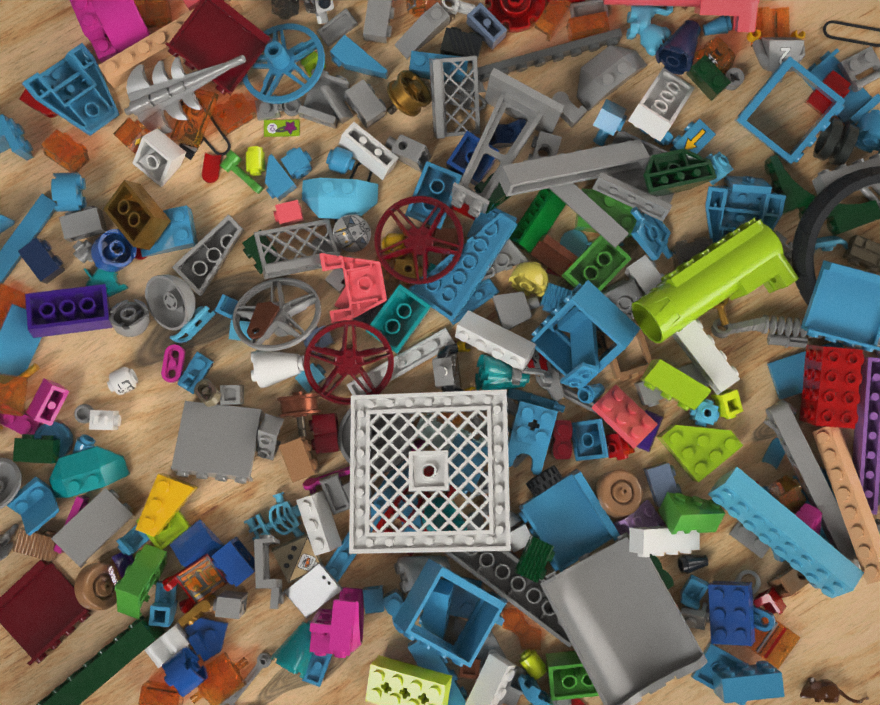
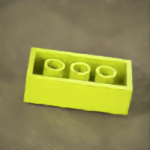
[365,655,452,705]

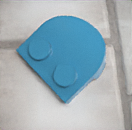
[518,673,554,705]

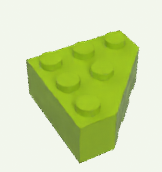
[657,425,743,483]

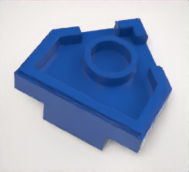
[184,617,228,662]

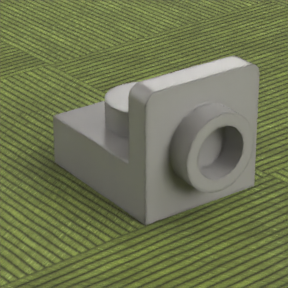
[255,94,283,121]

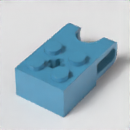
[508,400,558,475]

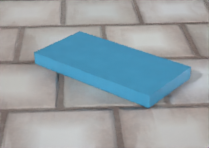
[0,304,42,389]
[767,341,844,400]

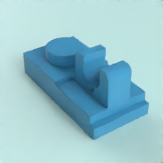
[177,352,214,394]

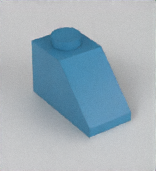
[265,154,297,201]

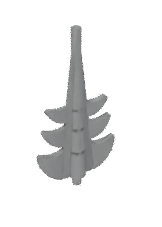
[124,55,246,134]

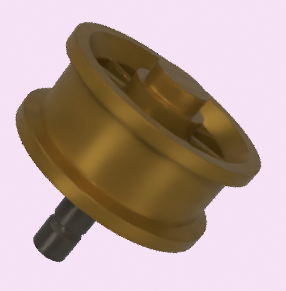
[387,70,432,117]

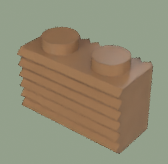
[13,527,58,562]

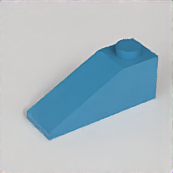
[330,34,389,79]

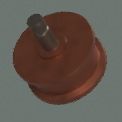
[277,391,321,437]

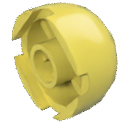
[509,261,548,298]

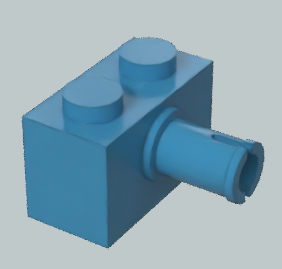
[593,99,627,146]

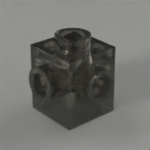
[271,0,299,19]

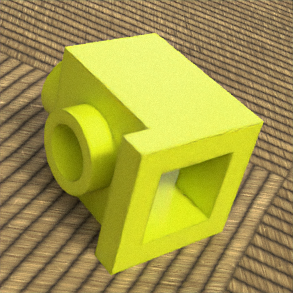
[711,389,743,419]

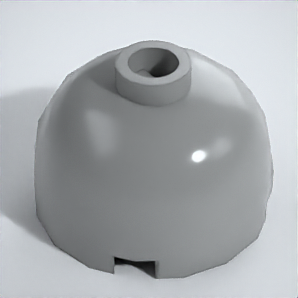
[109,299,150,337]

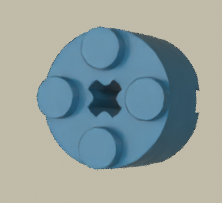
[855,109,880,154]
[51,172,87,212]

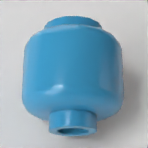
[326,146,355,175]

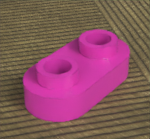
[161,344,185,383]

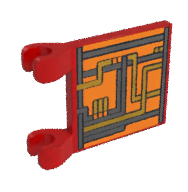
[162,553,228,614]

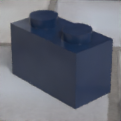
[18,237,65,284]

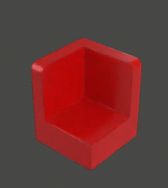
[753,587,787,615]

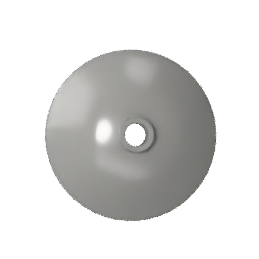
[0,457,22,509]

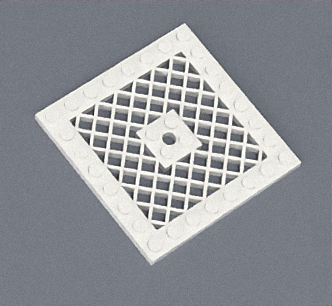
[349,390,511,554]

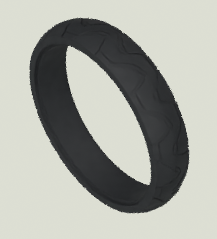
[792,166,880,305]

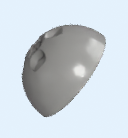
[145,274,196,330]

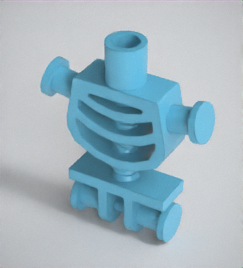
[244,492,305,541]

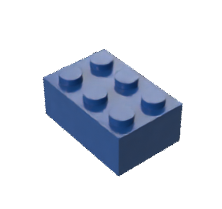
[708,581,755,646]

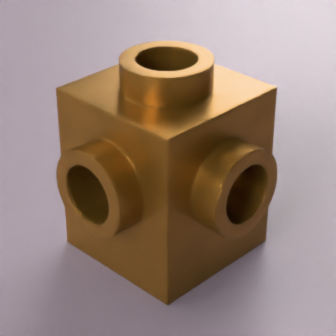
[394,257,423,285]

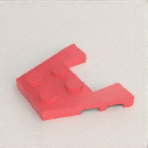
[320,253,387,323]

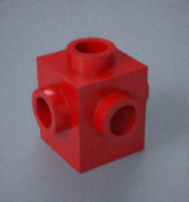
[605,432,635,461]

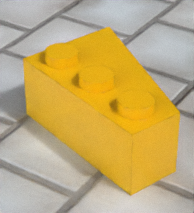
[135,473,199,537]

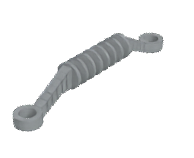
[711,315,861,349]

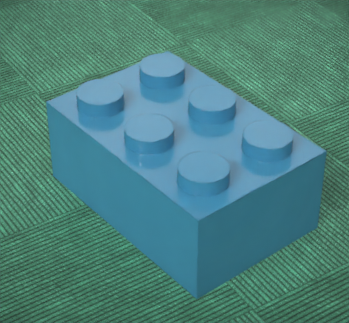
[711,661,785,703]

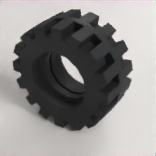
[526,465,563,497]

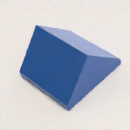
[170,519,224,567]

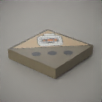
[272,533,324,583]

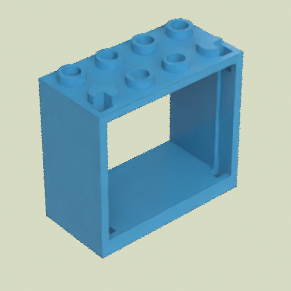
[734,56,846,164]

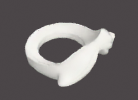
[734,570,761,600]

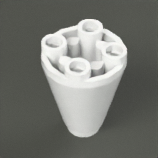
[251,350,304,388]

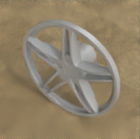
[233,278,322,351]

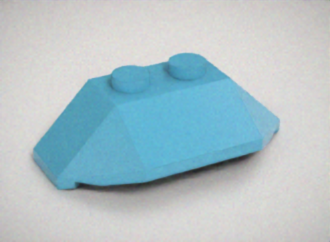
[302,178,379,219]

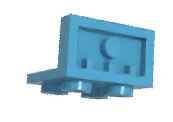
[7,477,60,536]

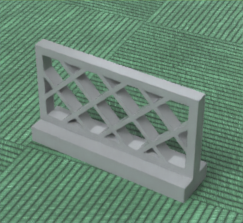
[429,55,480,139]
[254,219,340,279]

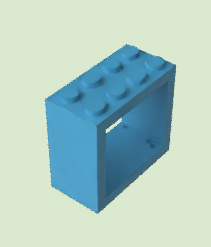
[530,280,641,390]
[393,558,506,668]

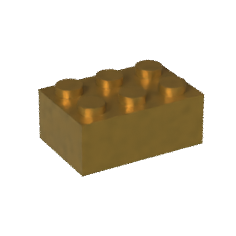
[103,180,171,250]

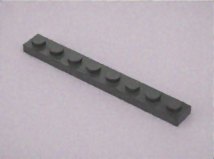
[478,28,622,82]

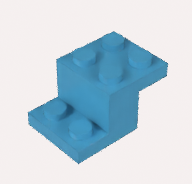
[0,114,34,161]

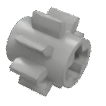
[73,240,93,263]

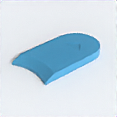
[762,438,785,470]

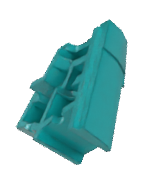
[83,268,128,297]

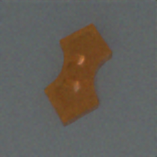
[502,608,542,650]

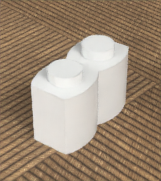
[144,623,190,668]

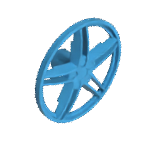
[243,23,325,104]

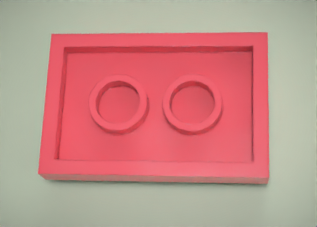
[592,385,658,449]

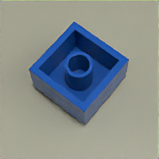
[446,130,500,186]
[211,537,255,587]

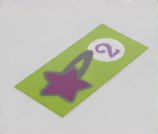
[264,120,300,137]

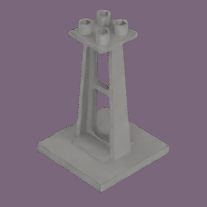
[451,68,565,218]

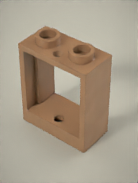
[600,324,652,381]

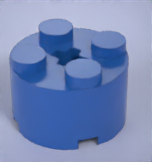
[91,229,137,272]
[162,647,208,697]

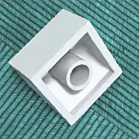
[133,128,186,187]

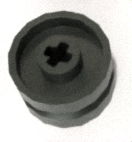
[813,117,859,166]

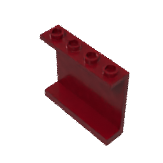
[0,559,91,666]

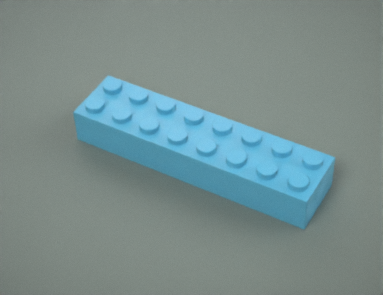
[708,467,864,598]

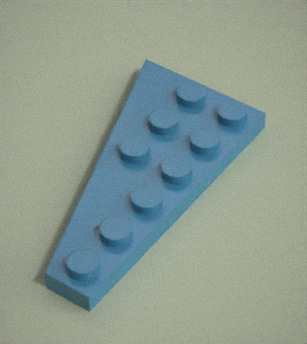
[408,213,518,322]

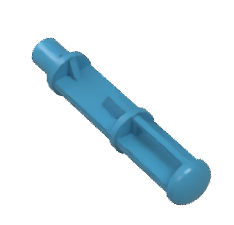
[507,388,565,413]

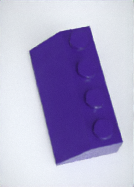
[25,284,113,338]

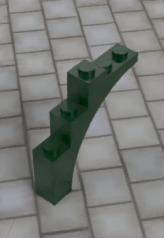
[764,155,880,236]

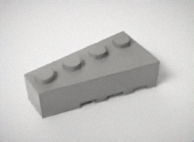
[172,214,244,296]

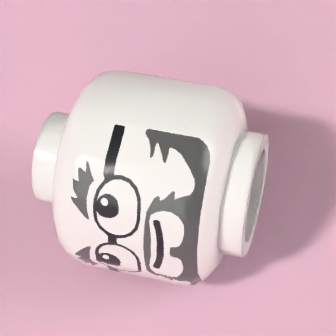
[107,367,138,395]

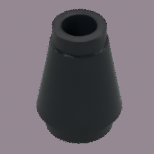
[678,555,708,574]

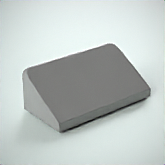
[320,85,353,124]

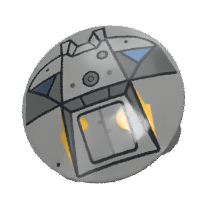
[333,214,371,252]

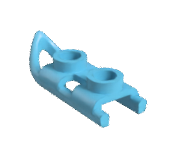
[814,236,848,253]
[170,306,216,343]

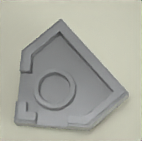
[602,278,642,320]

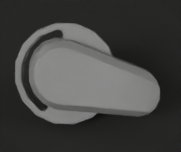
[536,365,564,401]

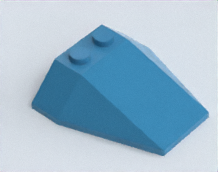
[22,43,120,136]
[705,186,786,244]

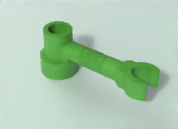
[220,149,264,194]

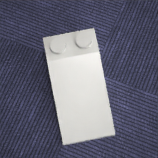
[628,68,695,142]

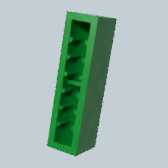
[509,188,566,254]

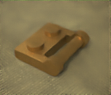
[178,594,217,627]

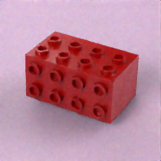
[799,345,864,429]

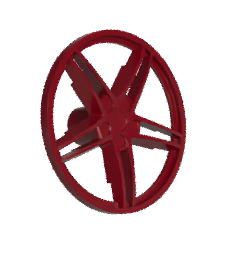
[374,196,464,285]
[304,320,394,405]

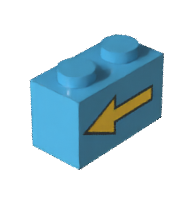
[670,119,716,154]

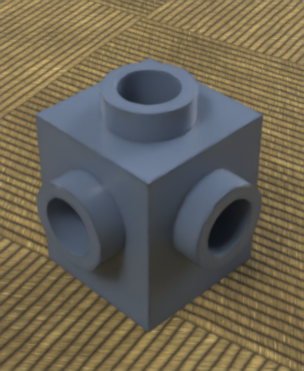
[303,325,335,355]

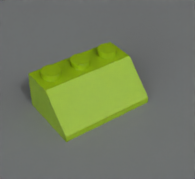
[640,359,711,411]

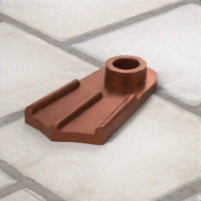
[247,301,280,339]

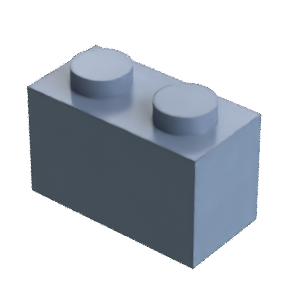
[466,2,507,50]
[644,462,682,507]

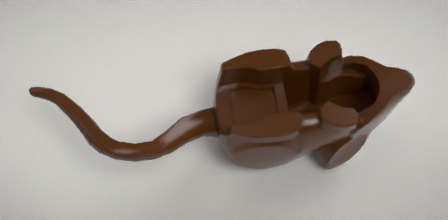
[800,677,869,703]

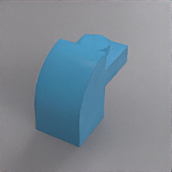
[149,581,178,627]

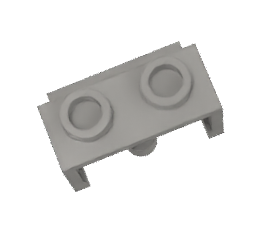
[256,413,284,460]

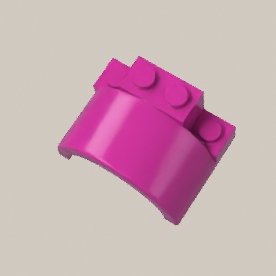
[70,0,151,63]

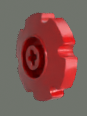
[485,0,546,33]

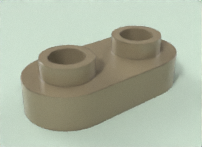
[194,378,221,407]

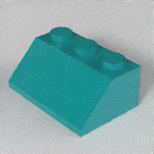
[366,284,431,355]

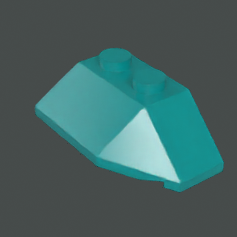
[49,446,130,498]

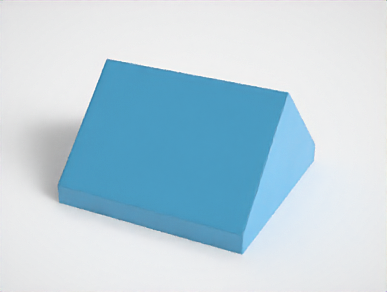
[571,418,609,461]

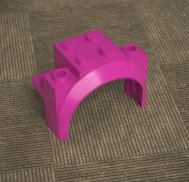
[309,587,364,658]

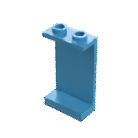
[803,49,880,125]
[557,307,599,388]

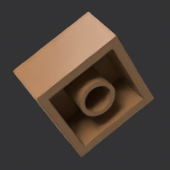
[279,436,320,483]

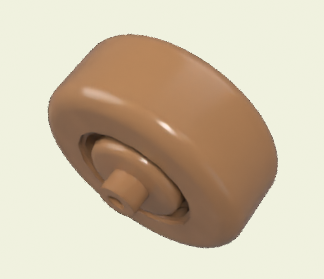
[594,469,643,518]
[74,562,122,610]

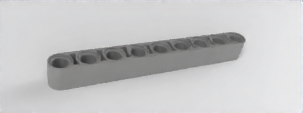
[766,400,858,563]

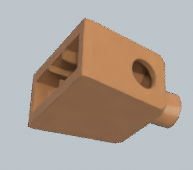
[767,566,810,598]

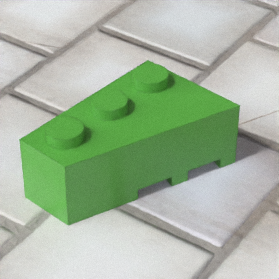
[115,544,167,619]

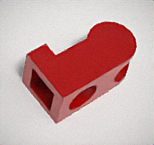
[19,88,58,118]

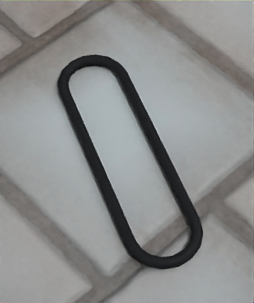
[823,20,880,47]

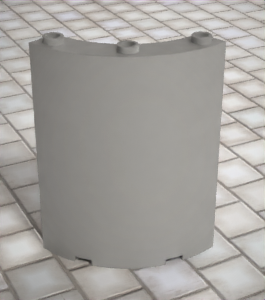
[540,532,708,705]

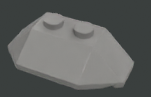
[576,45,647,111]

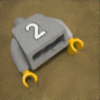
[747,30,806,82]

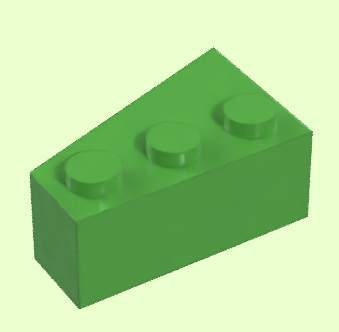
[658,492,725,534]

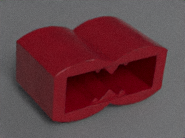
[309,413,341,454]
[551,420,572,459]

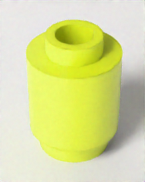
[246,146,265,176]
[519,649,547,680]

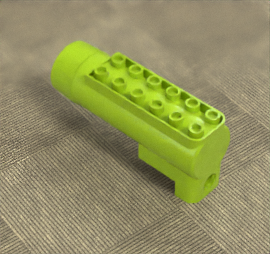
[631,217,799,343]

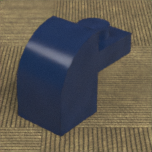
[489,119,526,148]

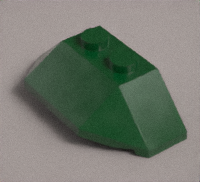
[643,149,717,197]

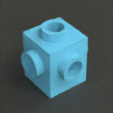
[705,152,734,185]
[689,399,720,428]

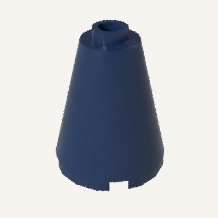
[655,20,701,75]

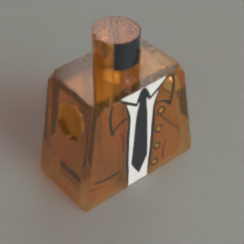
[695,36,736,74]

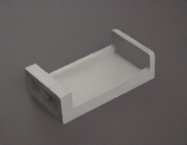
[51,488,134,568]

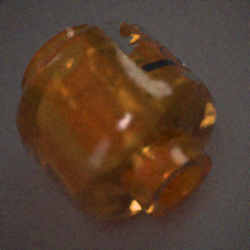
[405,0,431,17]

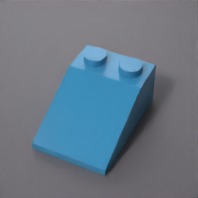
[405,161,462,230]
[140,205,198,257]

